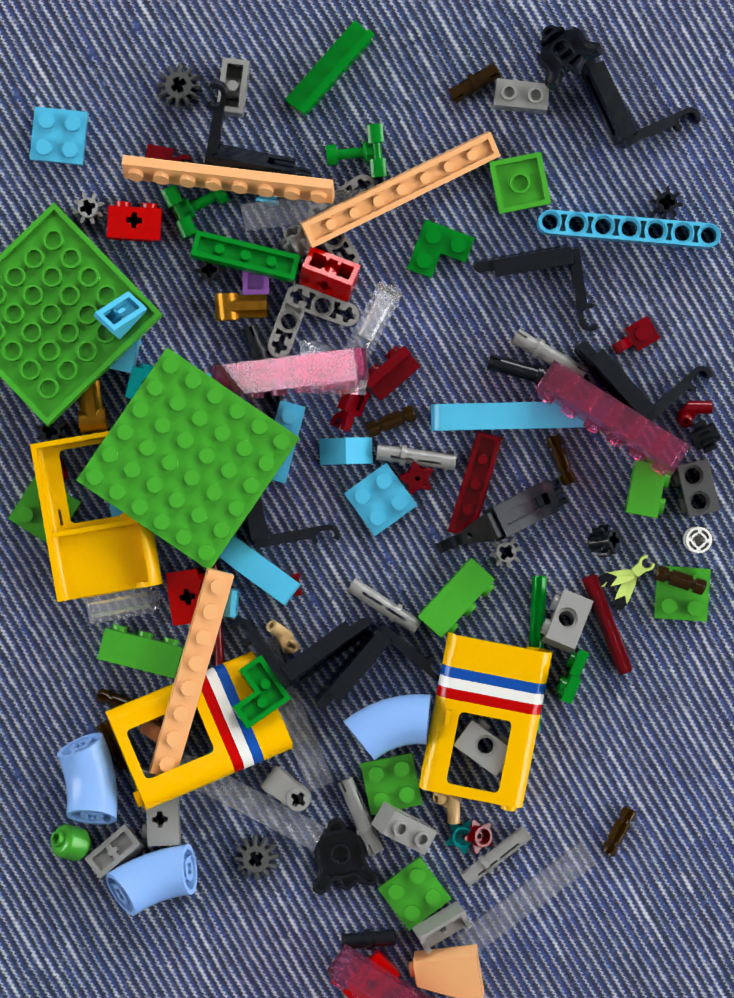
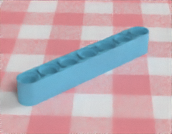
[537,210,721,249]
[430,400,613,431]

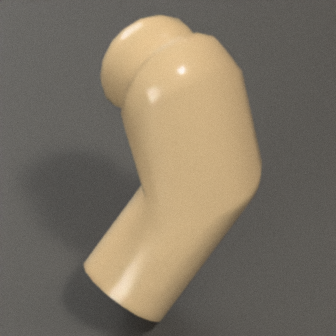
[266,620,299,654]

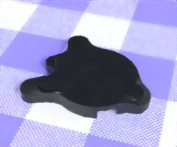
[537,25,603,90]
[312,818,378,895]

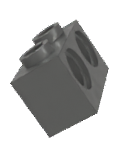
[671,459,720,518]

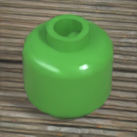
[51,824,91,861]

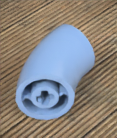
[343,694,431,760]
[57,732,118,825]
[105,844,197,916]

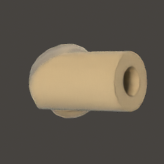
[433,792,460,824]

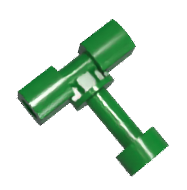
[326,123,387,179]
[161,185,230,241]

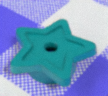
[446,820,479,854]

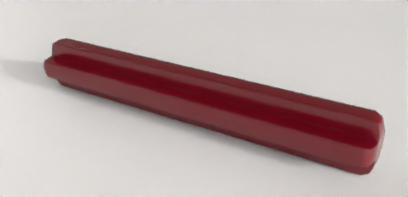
[582,574,633,675]

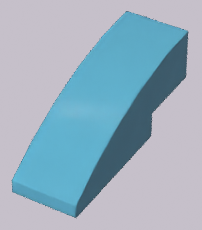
[219,535,301,605]

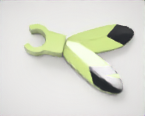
[598,555,655,610]

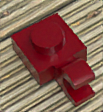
[611,315,660,355]
[330,383,371,432]

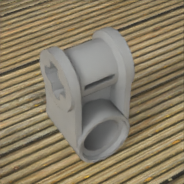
[260,765,311,811]

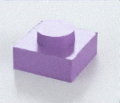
[242,271,270,295]

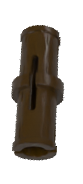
[447,62,501,104]

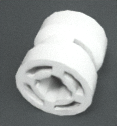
[682,526,712,553]

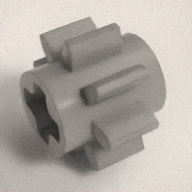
[72,192,105,225]
[280,224,311,257]
[489,537,522,568]

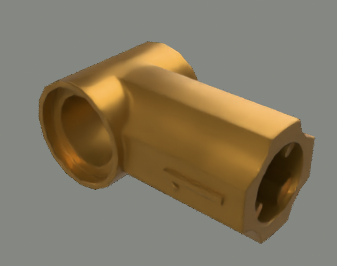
[215,293,267,321]
[78,380,108,434]

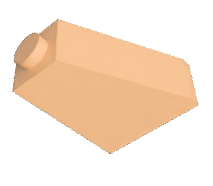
[409,944,485,998]

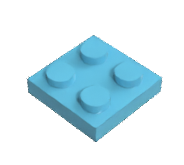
[30,107,89,166]
[344,463,417,536]

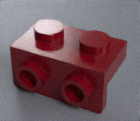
[364,345,420,400]

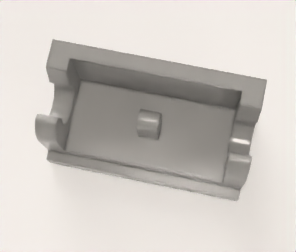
[84,824,148,880]
[412,901,473,954]

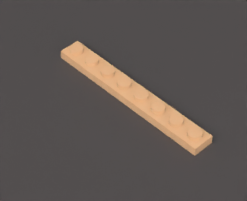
[300,131,501,248]
[121,155,335,204]
[149,567,234,775]

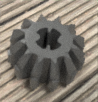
[156,64,202,110]
[234,834,279,880]

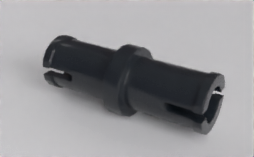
[341,928,396,950]

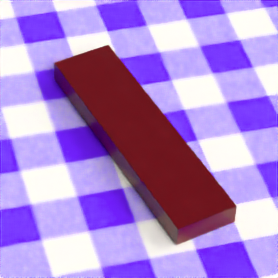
[447,430,503,534]

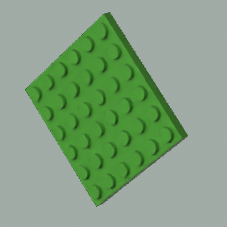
[0,203,164,427]
[76,347,300,569]

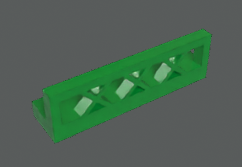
[285,20,375,118]
[190,230,301,283]

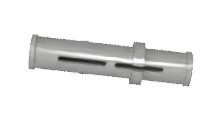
[511,328,588,382]
[376,443,457,471]
[347,578,422,634]
[337,776,384,856]
[460,825,533,887]

